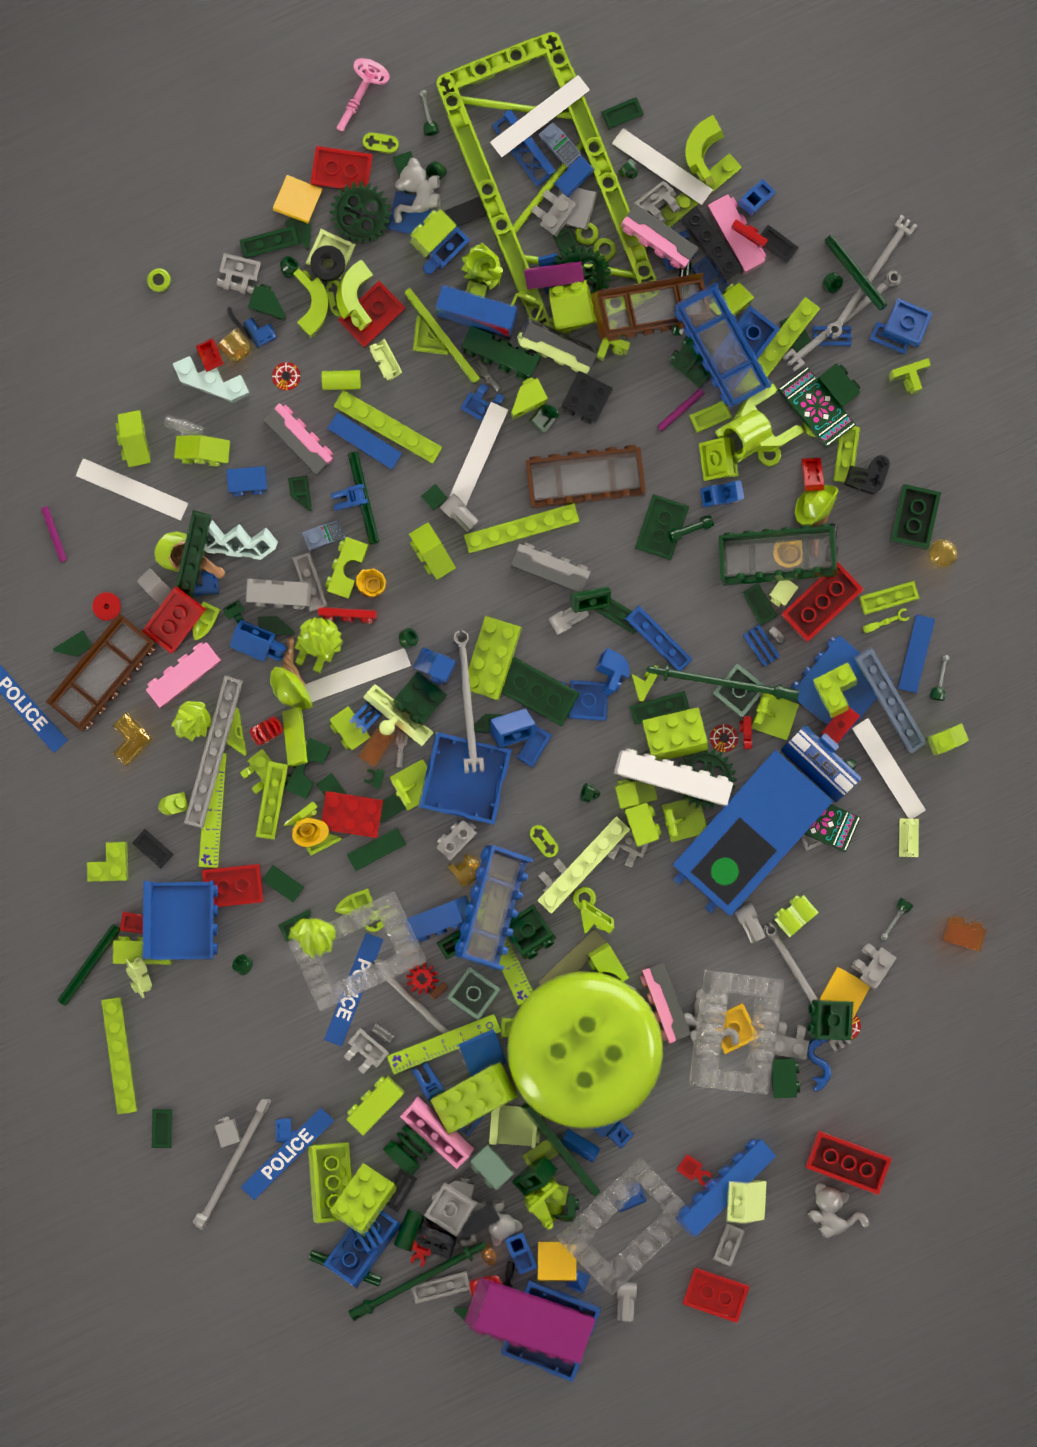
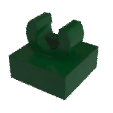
[223,599,244,624]
[364,769,385,789]

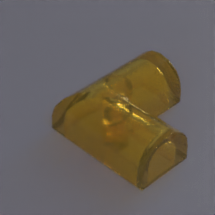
[113,712,153,766]

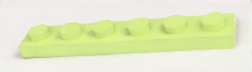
[537,816,631,914]

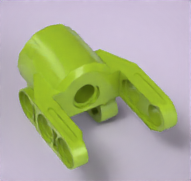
[715,383,805,464]

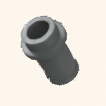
[370,1022,396,1044]

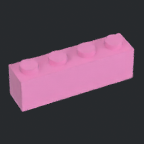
[707,194,766,275]
[146,642,222,708]
[400,1096,474,1169]

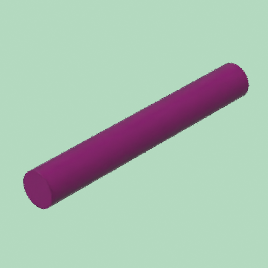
[657,388,705,432]
[41,506,67,563]

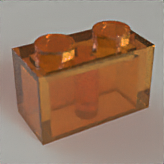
[358,727,396,767]
[941,916,987,951]

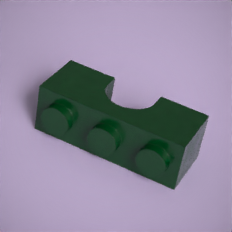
[285,737,332,799]

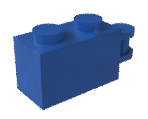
[423,227,470,274]
[229,620,286,662]

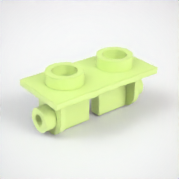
[370,339,403,381]
[899,819,919,857]
[126,958,152,998]

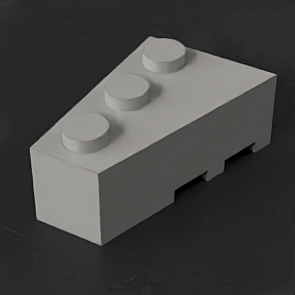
[246,579,312,609]

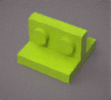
[596,319,630,362]
[888,358,931,395]
[699,437,739,481]

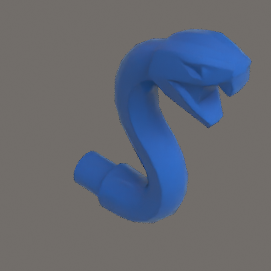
[807,1039,831,1092]

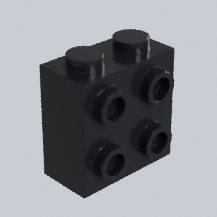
[562,371,613,425]

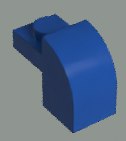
[738,179,776,217]
[700,480,744,508]
[595,648,630,696]
[505,1232,538,1275]

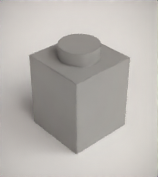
[215,1116,241,1148]

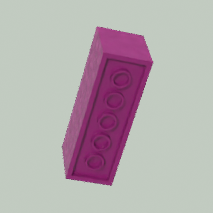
[464,1278,596,1365]

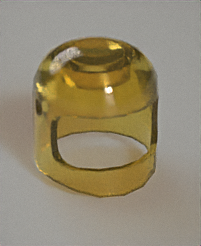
[217,328,252,363]
[928,539,957,567]
[447,854,480,888]

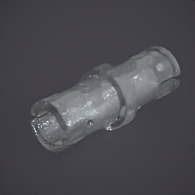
[164,415,204,435]

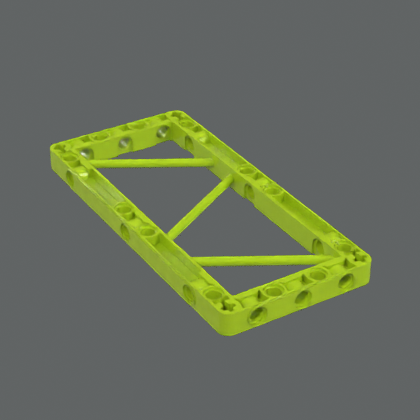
[436,32,659,335]

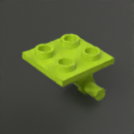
[751,693,799,741]
[389,759,427,810]
[662,799,707,842]
[523,1177,559,1229]

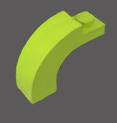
[685,115,725,186]
[336,260,373,331]
[293,269,329,339]

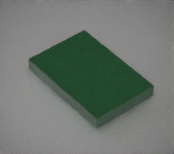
[635,494,689,561]

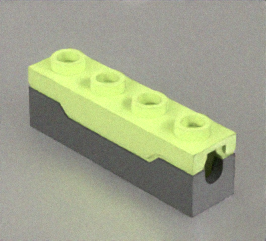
[517,317,597,374]

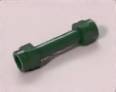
[668,515,714,542]

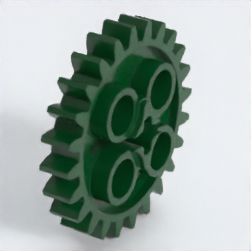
[330,181,392,244]
[551,245,611,295]
[678,749,737,810]

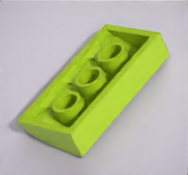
[308,1142,352,1223]

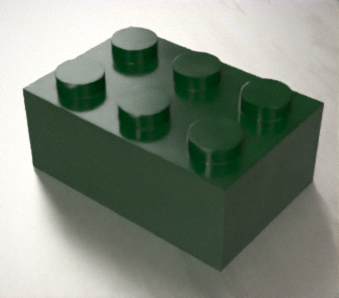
[889,484,941,550]

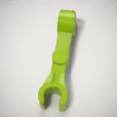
[862,609,910,634]

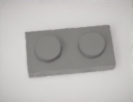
[713,1223,745,1266]

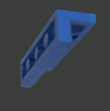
[492,109,556,187]

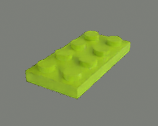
[468,616,522,700]

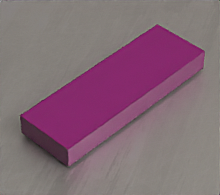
[524,262,584,289]

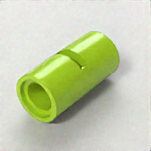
[322,370,361,390]

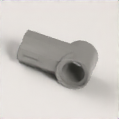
[440,493,479,532]
[548,607,589,635]
[734,902,766,944]
[617,1282,637,1321]

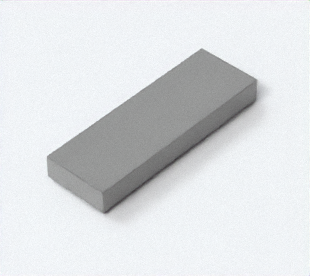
[292,552,328,613]
[411,1270,470,1304]

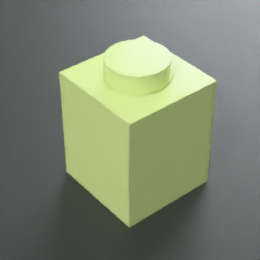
[768,580,798,607]

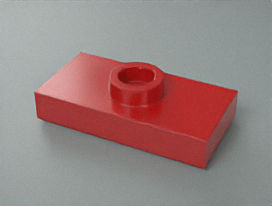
[731,219,768,248]
[196,339,224,372]
[801,458,824,491]
[820,706,860,744]
[120,911,143,934]

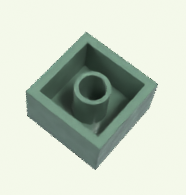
[712,664,763,718]
[447,966,501,1020]
[470,1142,514,1190]

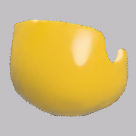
[356,568,386,598]

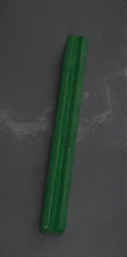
[825,235,887,311]
[348,451,379,545]
[58,924,120,1006]

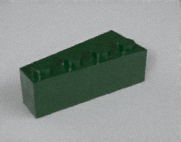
[461,326,541,381]

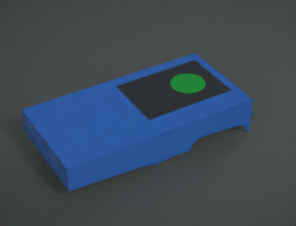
[672,750,833,916]

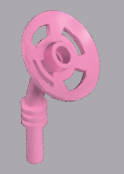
[336,59,389,132]

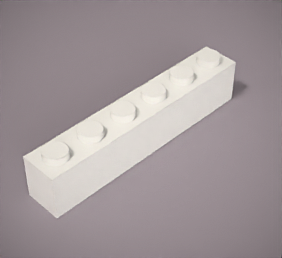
[614,748,733,806]

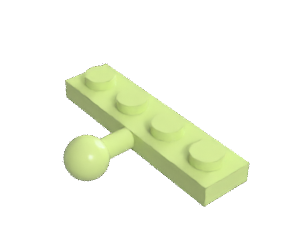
[363,684,434,746]

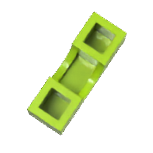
[325,537,369,600]

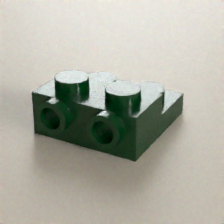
[669,336,715,388]
[393,671,447,725]
[509,904,556,960]
[807,999,854,1040]

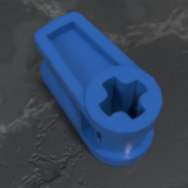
[331,484,368,511]
[412,1061,446,1102]

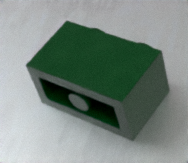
[818,363,861,408]
[771,1058,800,1099]

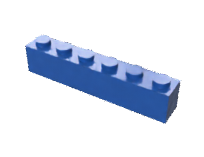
[675,1139,776,1236]

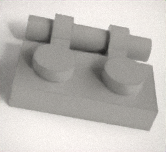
[216,253,261,294]

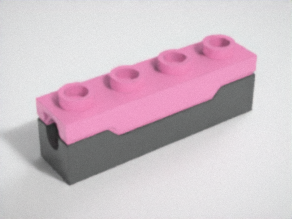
[621,203,698,270]
[263,403,333,476]
[640,963,691,1045]

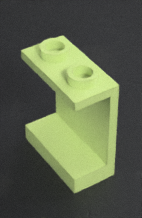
[489,1105,542,1148]
[727,1180,767,1223]

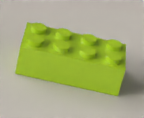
[431,1062,518,1134]

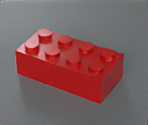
[780,561,864,643]
[804,1130,892,1195]

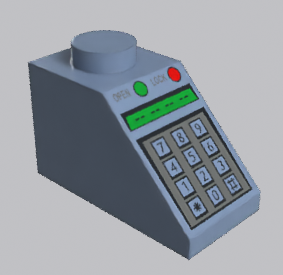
[539,122,582,168]
[302,521,346,552]

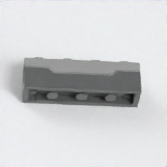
[511,542,591,592]

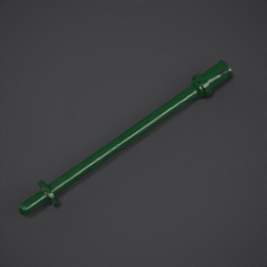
[647,664,799,701]
[348,1242,487,1321]

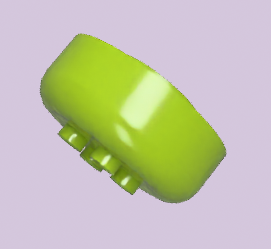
[508,971,663,1128]

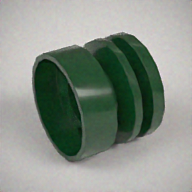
[383,1124,434,1176]

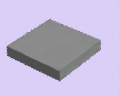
[557,188,597,230]
[424,1183,477,1237]

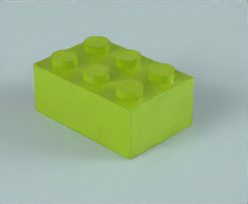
[409,209,457,258]
[643,707,708,761]
[346,1075,405,1135]
[330,1163,397,1236]

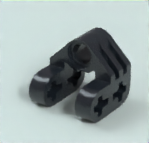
[844,455,890,495]
[415,1217,459,1259]

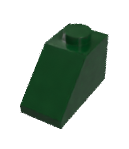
[248,284,286,321]
[512,1156,557,1195]

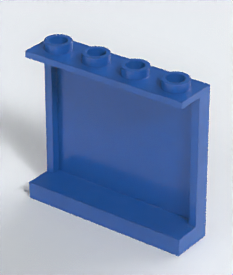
[790,635,893,739]
[143,881,218,960]

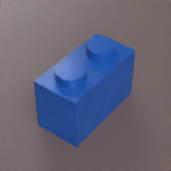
[226,466,268,497]
[490,708,535,748]

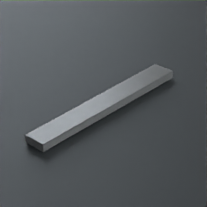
[184,675,243,829]

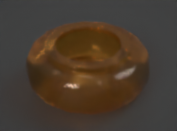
[480,1243,496,1266]

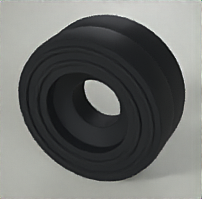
[310,245,346,281]

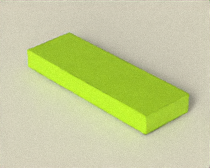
[833,426,860,483]
[859,581,920,615]
[282,707,308,767]

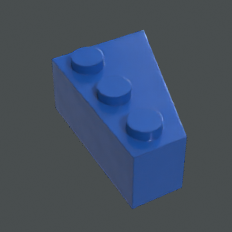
[412,647,457,686]
[404,895,469,942]

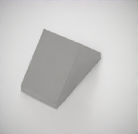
[137,568,172,606]

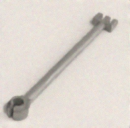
[826,215,917,339]
[782,271,901,372]
[454,630,484,773]
[763,922,851,1053]
[370,959,466,1065]
[193,1099,271,1230]

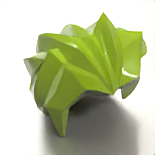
[461,243,503,290]
[298,617,343,659]
[171,701,211,742]
[288,918,336,959]

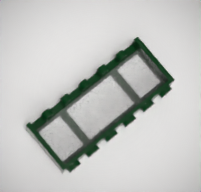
[719,524,838,586]

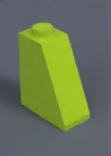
[926,723,969,755]

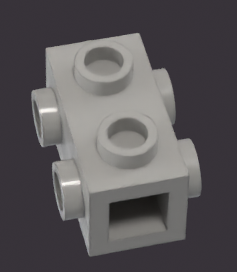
[436,820,477,861]

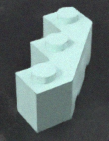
[173,356,250,403]
[204,520,278,560]

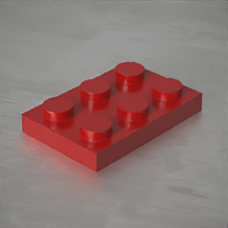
[310,146,373,190]
[338,280,406,348]
[142,586,206,654]
[318,607,378,624]
[321,791,383,838]
[202,864,264,907]
[682,1267,750,1323]

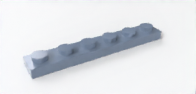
[854,647,927,754]

